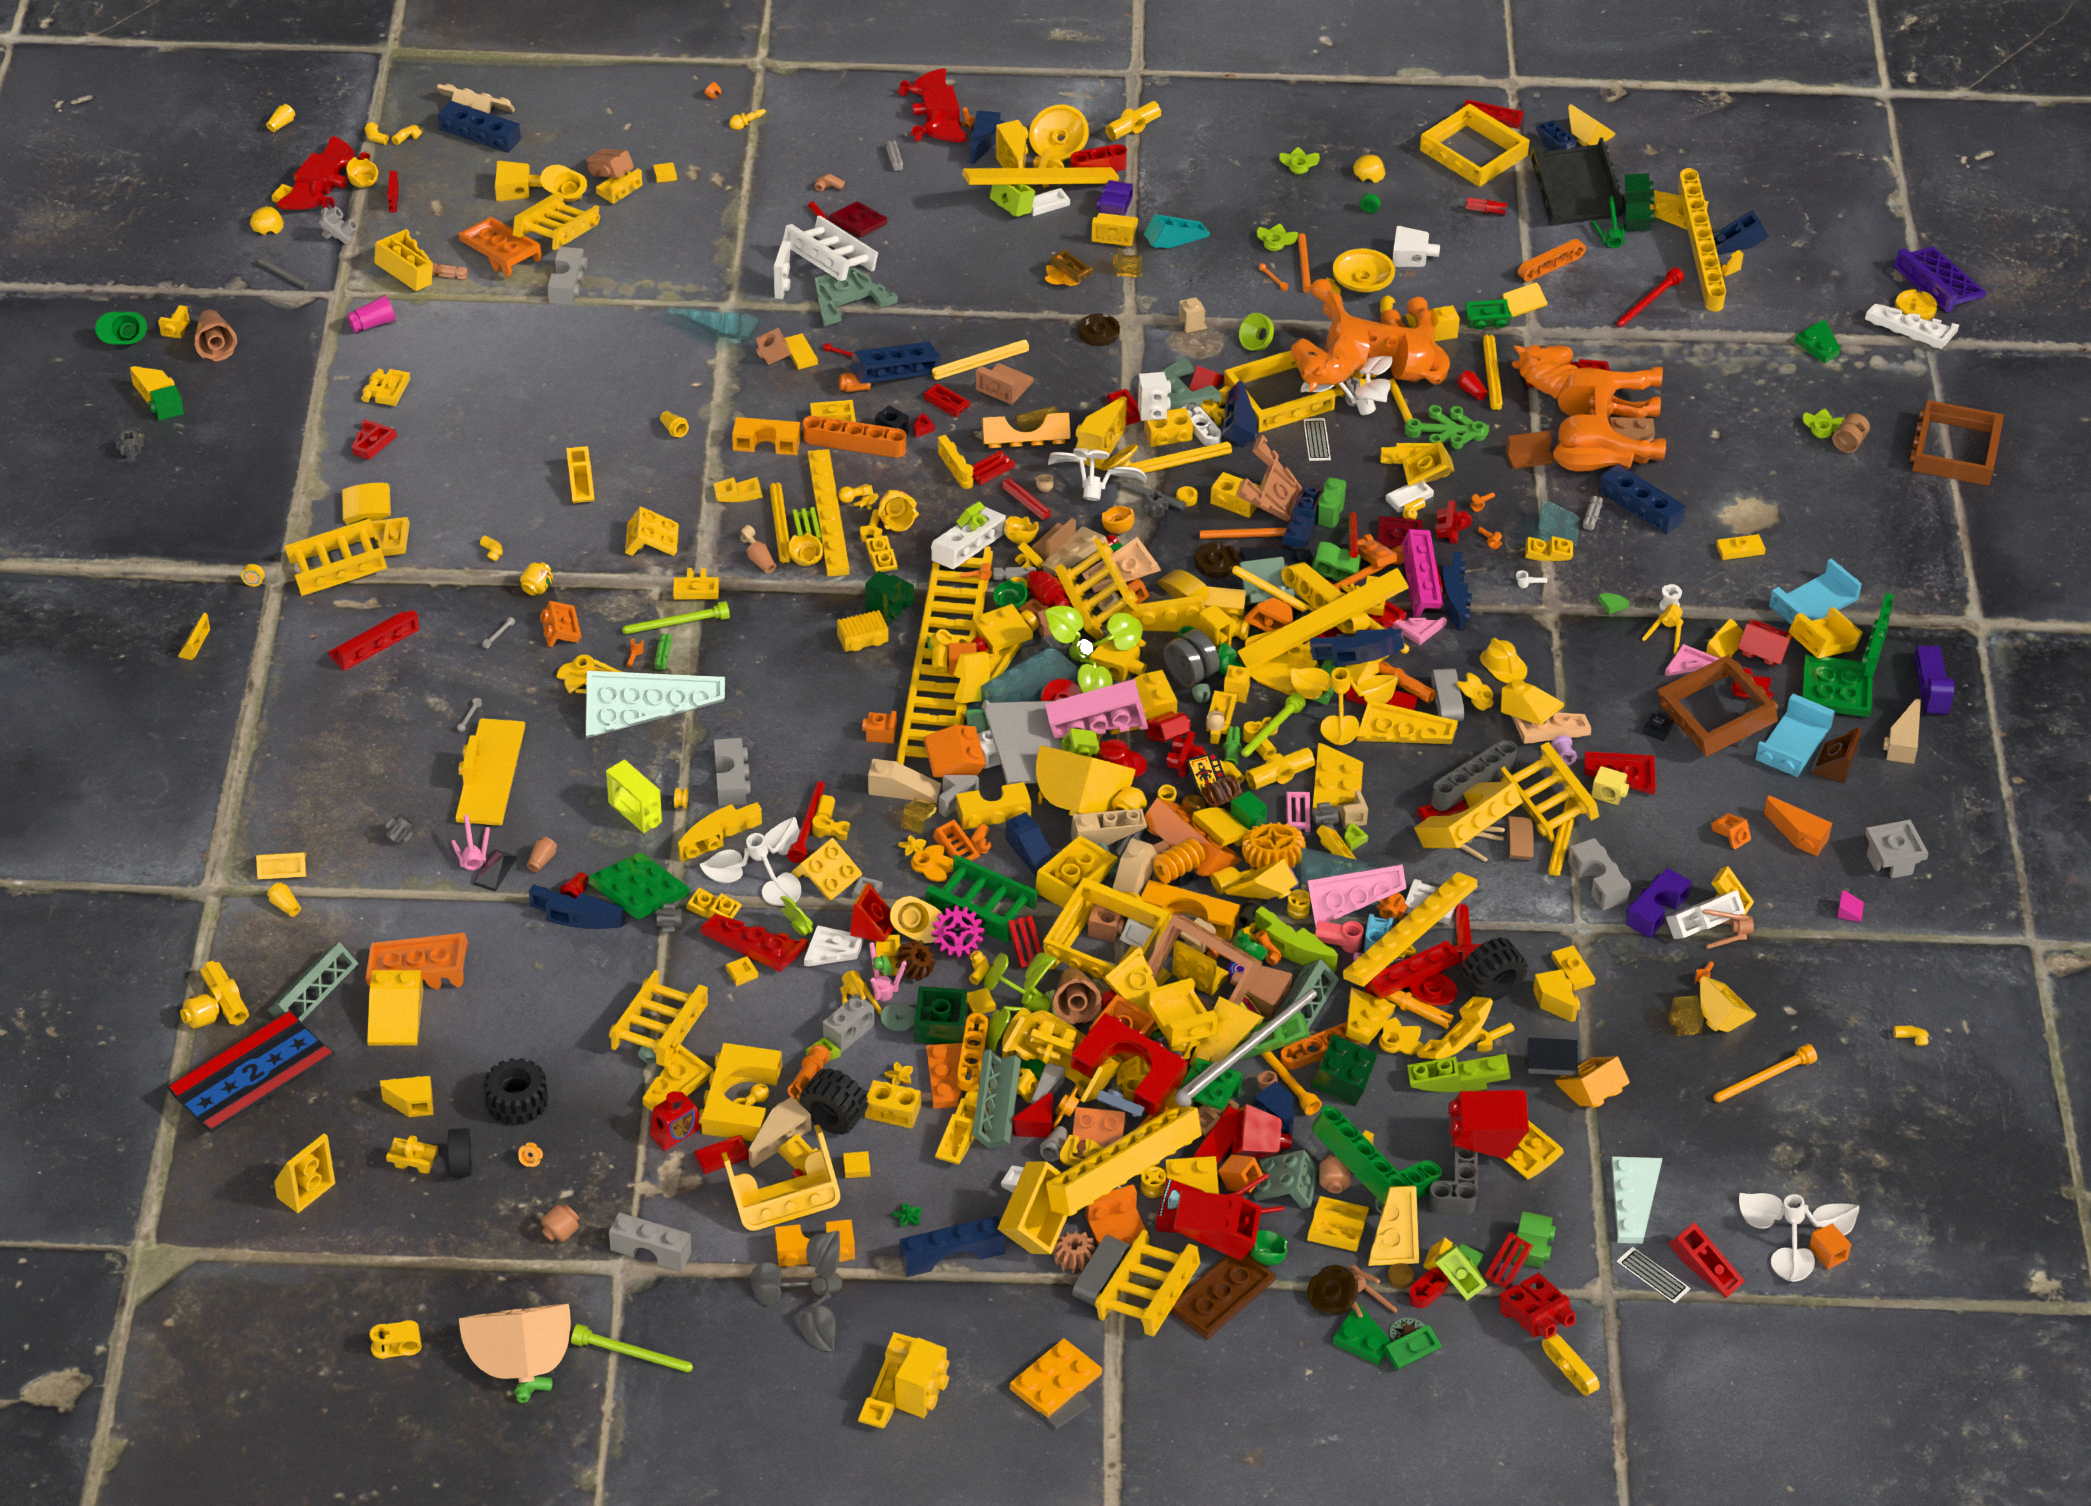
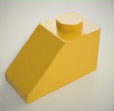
[130,366,175,403]

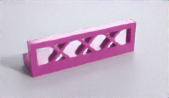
[1401,529,1443,618]

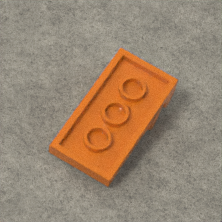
[458,217,542,278]
[365,933,468,990]

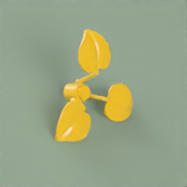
[1291,667,1398,745]

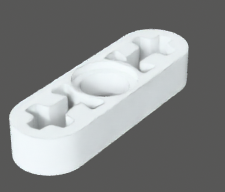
[1182,402,1222,446]

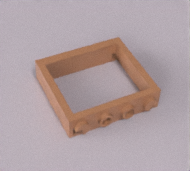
[1147,914,1262,1005]

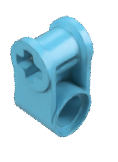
[1364,914,1394,953]

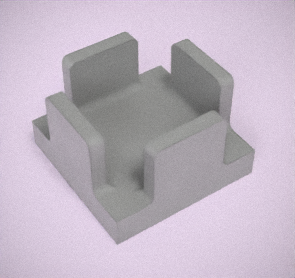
[1865,820,1928,878]

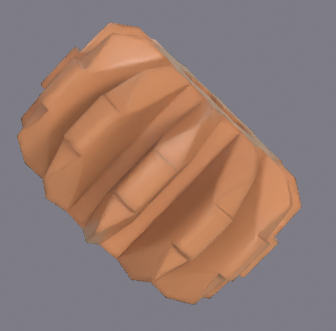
[1053,1230,1096,1274]

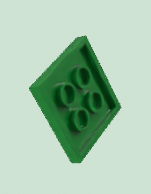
[1802,655,1873,717]
[588,852,690,920]

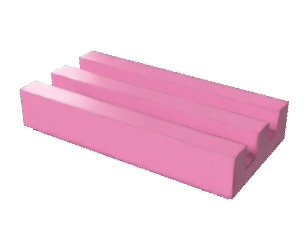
[1286,792,1310,832]

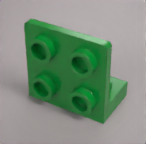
[1179,1057,1243,1111]

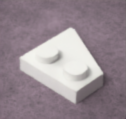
[774,241,791,299]
[804,926,864,967]

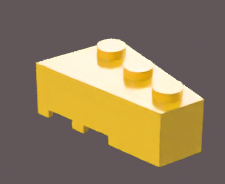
[374,229,433,291]

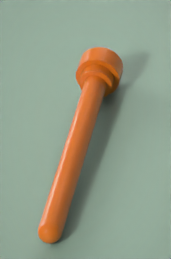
[1333,545,1404,591]

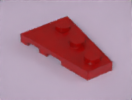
[1584,751,1656,795]

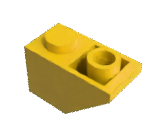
[1533,969,1580,1022]
[380,1076,434,1117]

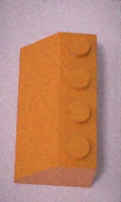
[1144,797,1242,877]

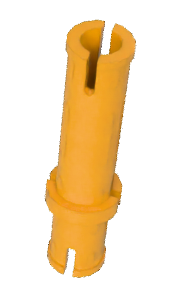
[1384,990,1454,1029]

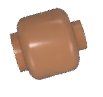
[1319,1154,1352,1194]
[541,1204,579,1242]

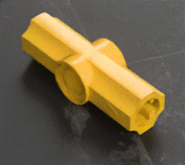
[1105,101,1161,141]
[1245,748,1315,790]
[200,960,249,1026]

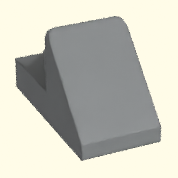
[939,775,979,817]

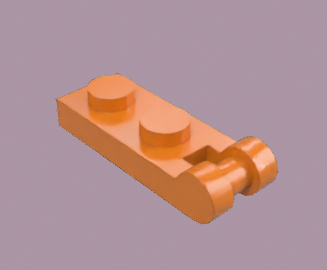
[1358,534,1397,567]

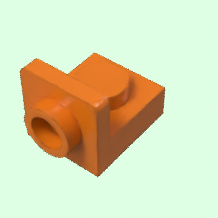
[1711,813,1751,849]

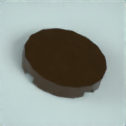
[1078,313,1120,346]
[1194,542,1239,578]
[1307,1265,1358,1316]

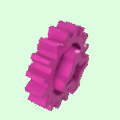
[932,906,984,959]

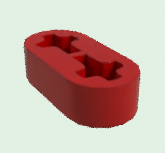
[1409,1267,1449,1308]

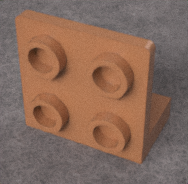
[976,363,1034,405]

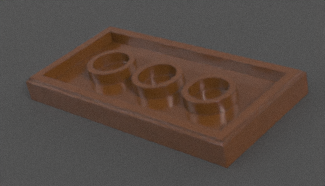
[1170,1254,1276,1340]

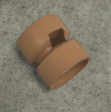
[1832,413,1870,453]

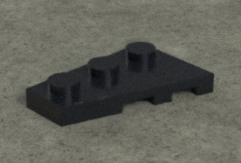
[1239,547,1314,567]

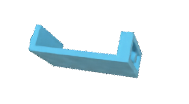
[1769,559,1862,625]
[1755,694,1835,777]

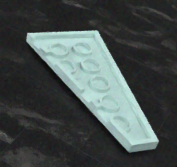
[585,671,725,739]

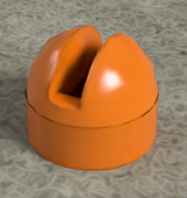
[704,82,722,99]

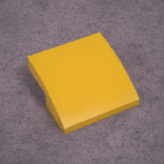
[342,483,391,525]
[953,652,990,703]
[1192,807,1248,847]
[1503,1120,1564,1180]
[1307,1196,1369,1252]

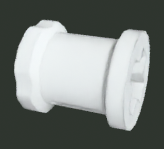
[1659,584,1682,612]

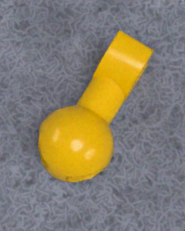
[838,484,873,503]
[733,1083,769,1106]

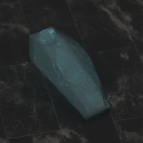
[668,307,761,344]

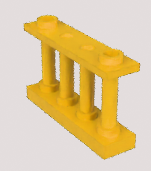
[513,192,600,250]
[284,518,387,596]
[1054,537,1140,640]
[1500,742,1599,843]
[609,970,708,1066]
[1095,1230,1200,1337]

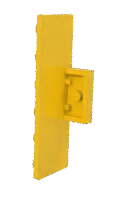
[456,718,525,825]

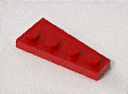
[701,914,808,972]

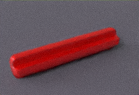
[1002,478,1051,521]

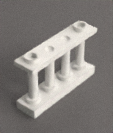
[783,216,878,281]

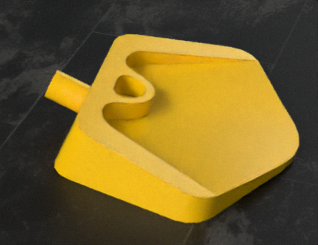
[1245,628,1320,695]

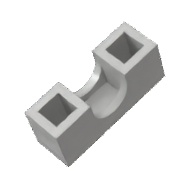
[548,247,588,305]
[714,738,751,806]
[1568,838,1631,910]
[609,1212,692,1272]

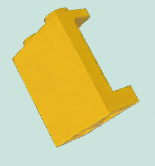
[1788,607,1862,658]
[1147,978,1218,1047]

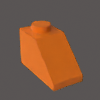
[1244,597,1293,632]

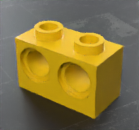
[1144,408,1193,447]
[1210,472,1260,518]
[865,1080,921,1129]

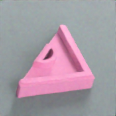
[1391,617,1447,645]
[1665,644,1720,676]

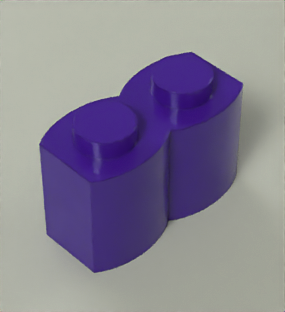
[1097,180,1133,216]

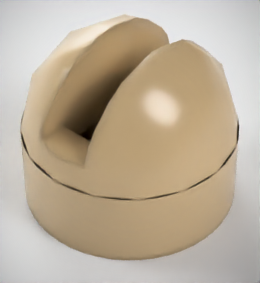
[1036,474,1054,493]
[1206,710,1225,731]

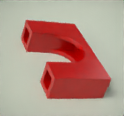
[1071,1013,1188,1117]

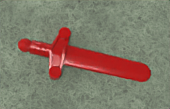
[1453,903,1482,967]

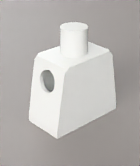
[1392,226,1440,267]

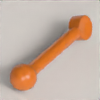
[1258,263,1288,291]

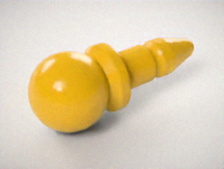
[729,109,766,130]

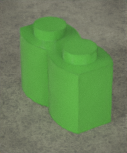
[1317,477,1346,528]
[1311,542,1361,582]
[1512,1211,1556,1268]

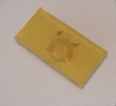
[1016,406,1060,432]

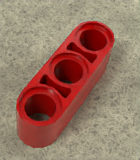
[1070,144,1127,172]

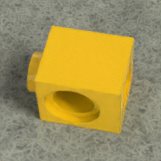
[1224,665,1251,704]

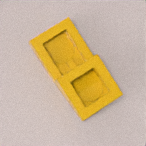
[713,477,763,502]
[875,935,900,976]
[777,1133,833,1175]

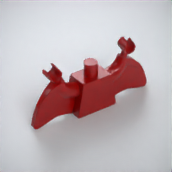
[897,68,967,142]
[277,136,370,210]

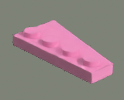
[1308,864,1406,926]

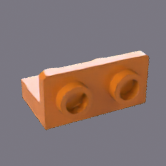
[540,601,582,647]

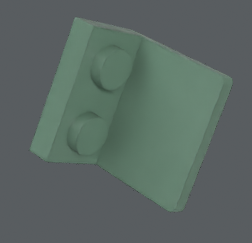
[1240,557,1295,607]
[1253,1150,1318,1209]

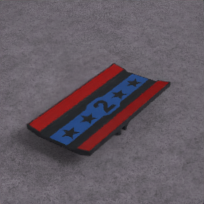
[167,1010,335,1133]

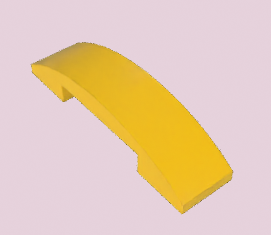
[1417,997,1493,1059]
[858,1332,917,1429]

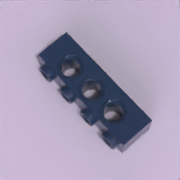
[438,101,521,153]
[850,341,940,384]
[1599,464,1686,534]

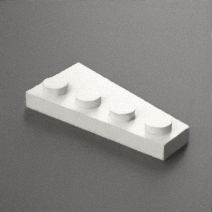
[1865,304,1959,349]

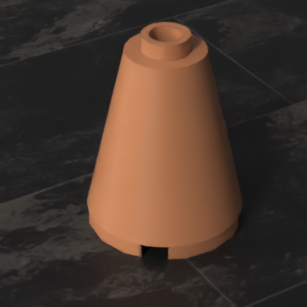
[194,310,237,361]
[1053,968,1102,1024]

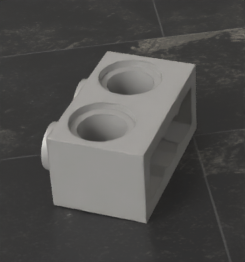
[823,994,874,1053]

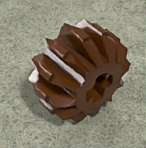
[1201,775,1242,808]
[894,939,936,982]

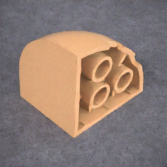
[459,1304,571,1383]

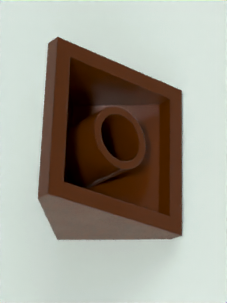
[1811,728,1862,784]

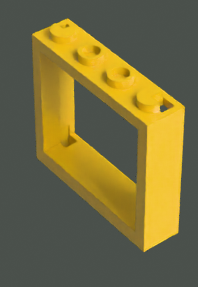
[1420,104,1530,187]
[1224,350,1336,433]
[1043,877,1170,979]

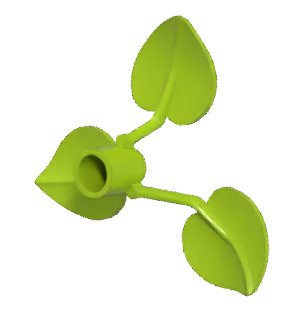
[1044,606,1143,693]
[983,953,1057,1052]

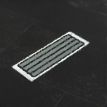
[1303,418,1331,461]
[1617,1247,1691,1303]

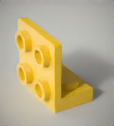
[1092,213,1138,247]
[625,506,679,556]
[790,838,862,901]
[1172,940,1229,996]

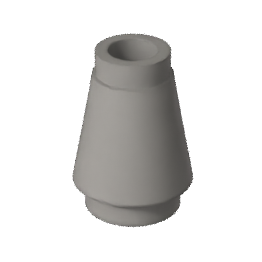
[1040,1126,1069,1162]

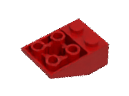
[1173,1190,1262,1261]

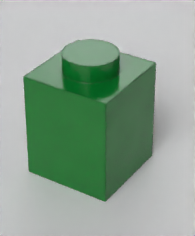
[148,385,184,421]
[1230,791,1267,830]

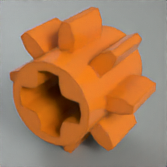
[1376,893,1408,920]

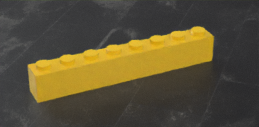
[1046,1104,1202,1216]

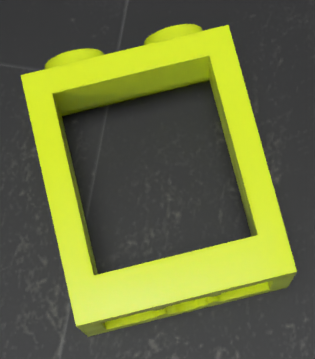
[606,759,662,833]

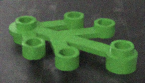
[1405,405,1489,449]

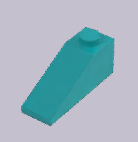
[1144,214,1210,249]

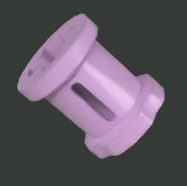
[1552,735,1577,766]

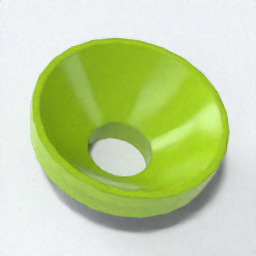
[1239,313,1274,351]

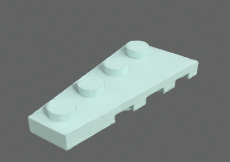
[1611,1157,1662,1244]

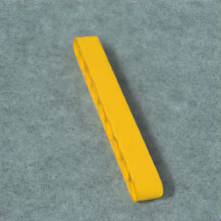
[1678,168,1726,312]

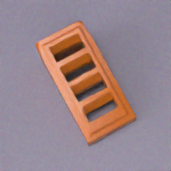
[933,819,981,861]

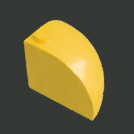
[1036,745,1136,816]

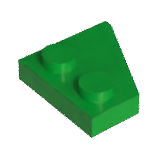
[1795,319,1841,363]
[1333,1303,1392,1366]

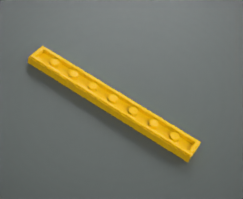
[962,167,1119,185]
[1237,568,1409,670]

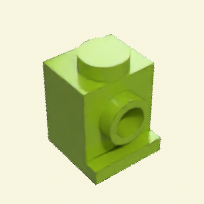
[1061,728,1100,757]

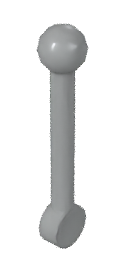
[482,617,515,649]
[457,698,482,732]

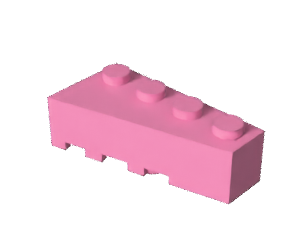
[1045,679,1148,739]

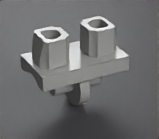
[319,207,357,245]

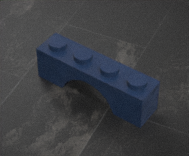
[899,1216,1005,1277]

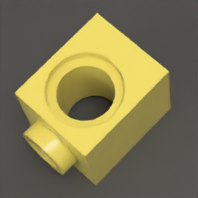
[1591,766,1629,806]

